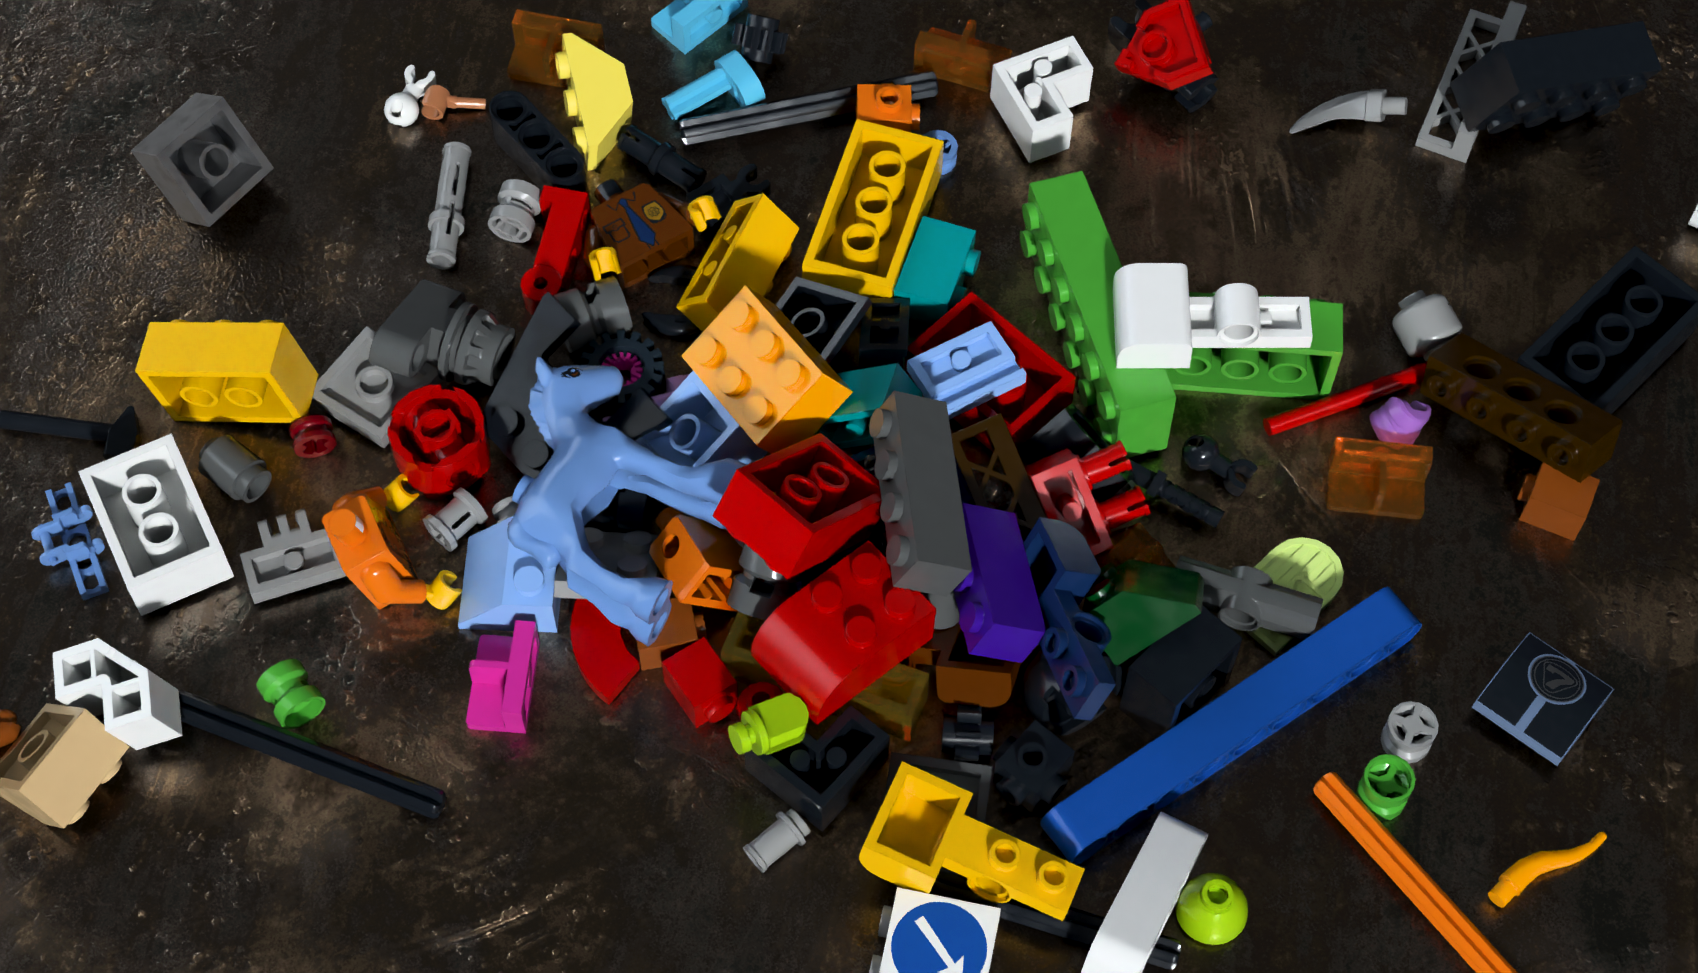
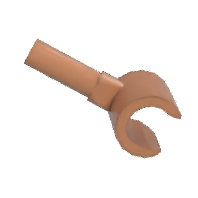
[421,85,486,120]

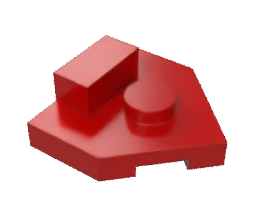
[1114,0,1213,91]

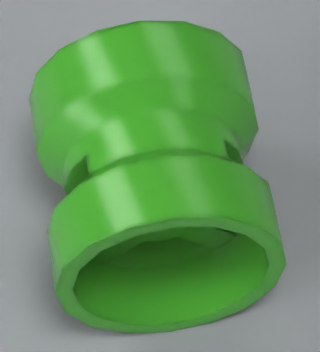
[256,659,326,729]
[1355,754,1416,821]

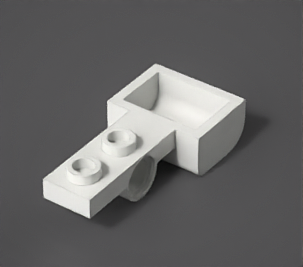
[1113,263,1313,368]

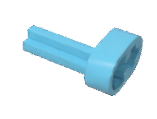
[661,50,766,120]

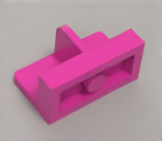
[466,620,540,734]

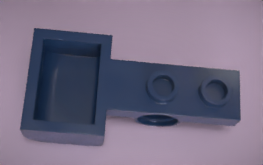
[1023,517,1116,721]

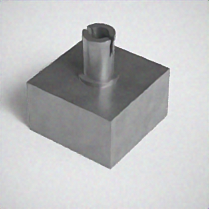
[131,92,274,227]

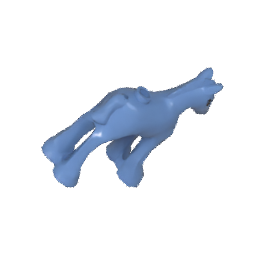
[507,357,747,647]

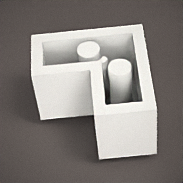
[990,36,1093,163]

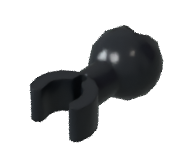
[1182,433,1258,497]

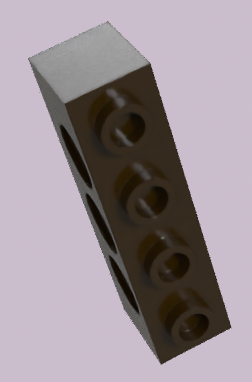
[1420,332,1623,483]

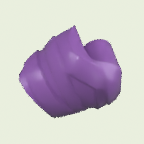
[1369,397,1432,452]

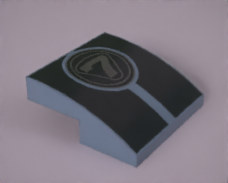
[1472,632,1614,766]

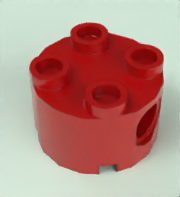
[387,384,491,500]

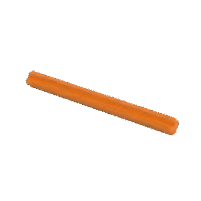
[1313,771,1518,973]

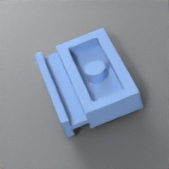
[907,321,1027,420]

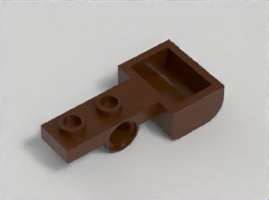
[882,622,1021,707]

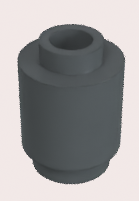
[198,435,272,503]

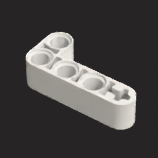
[1081,811,1209,973]

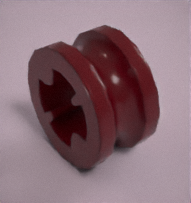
[289,415,337,458]

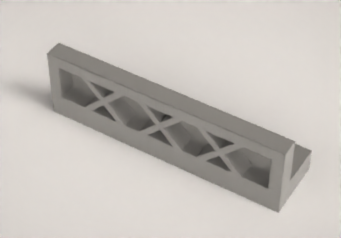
[1415,1,1527,163]

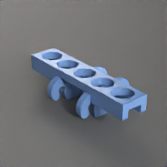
[31,482,109,601]

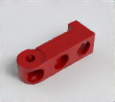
[521,185,591,315]

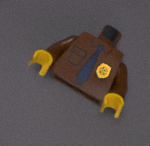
[583,179,722,291]

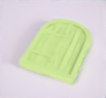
[1245,537,1344,657]

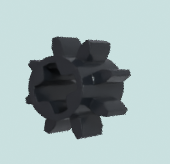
[731,13,788,64]
[941,704,994,764]

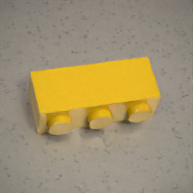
[676,193,800,332]

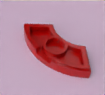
[570,599,640,705]

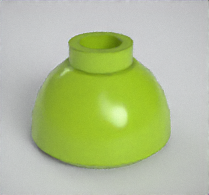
[1175,873,1248,945]

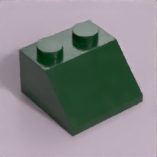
[1082,559,1205,666]

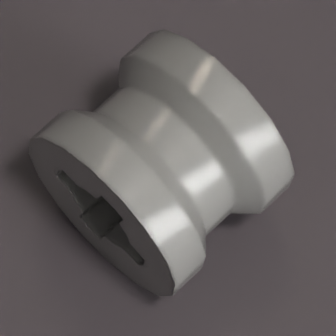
[1381,701,1439,764]

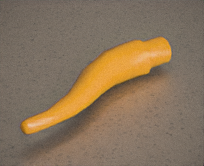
[1488,832,1607,908]

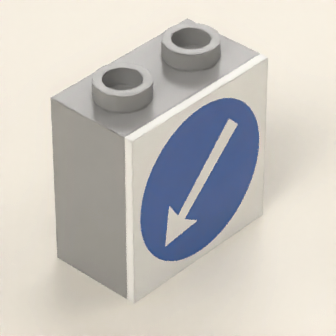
[869,887,1001,973]

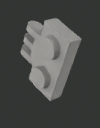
[240,508,346,604]

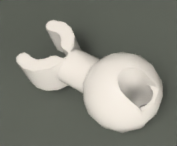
[384,64,437,127]

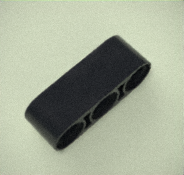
[489,90,587,193]

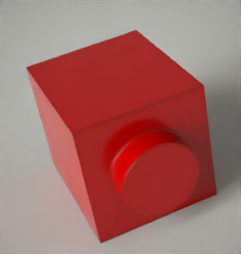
[662,637,738,728]

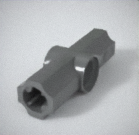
[1176,555,1323,640]

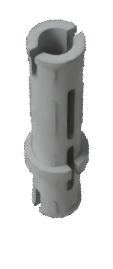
[426,142,472,270]

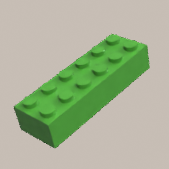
[1020,171,1177,458]

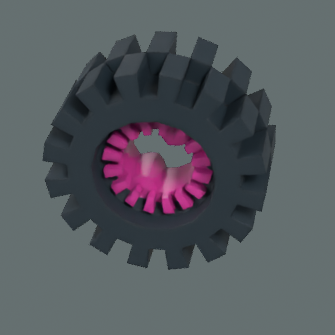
[579,330,666,418]

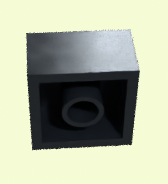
[1119,605,1243,739]

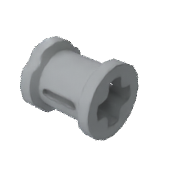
[422,487,488,552]

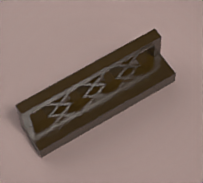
[951,413,1046,533]

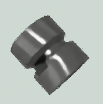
[554,275,633,353]
[727,543,804,620]

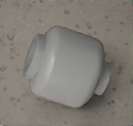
[1392,290,1463,362]

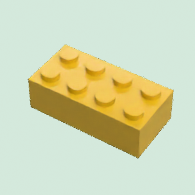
[802,119,944,298]

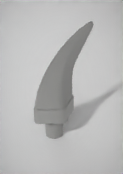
[1289,89,1408,134]

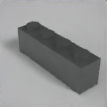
[869,390,972,597]

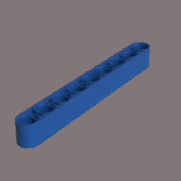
[1040,586,1422,865]

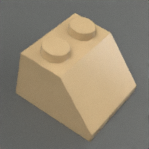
[0,703,129,829]

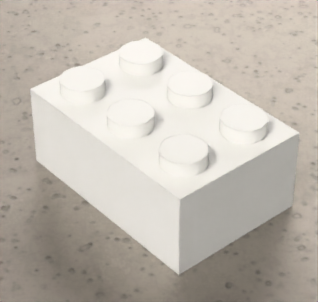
[78,433,234,616]

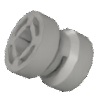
[487,179,542,243]

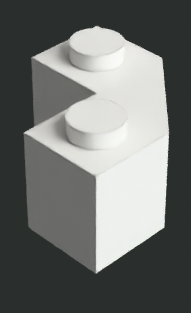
[53,638,183,750]

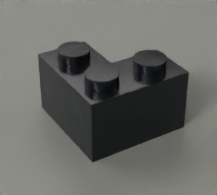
[744,705,890,832]

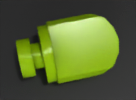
[728,693,809,755]

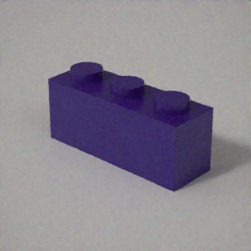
[953,503,1046,663]

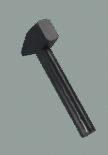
[0,406,142,460]

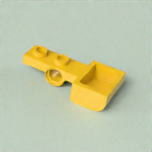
[859,761,1085,921]

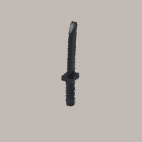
[1127,458,1225,528]

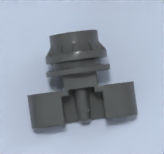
[369,279,516,387]

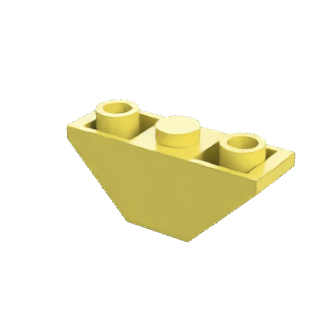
[555,33,633,171]

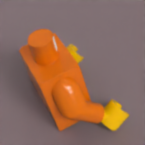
[322,474,462,610]

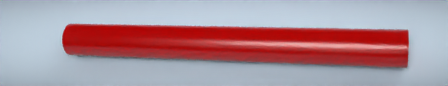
[1263,361,1427,436]

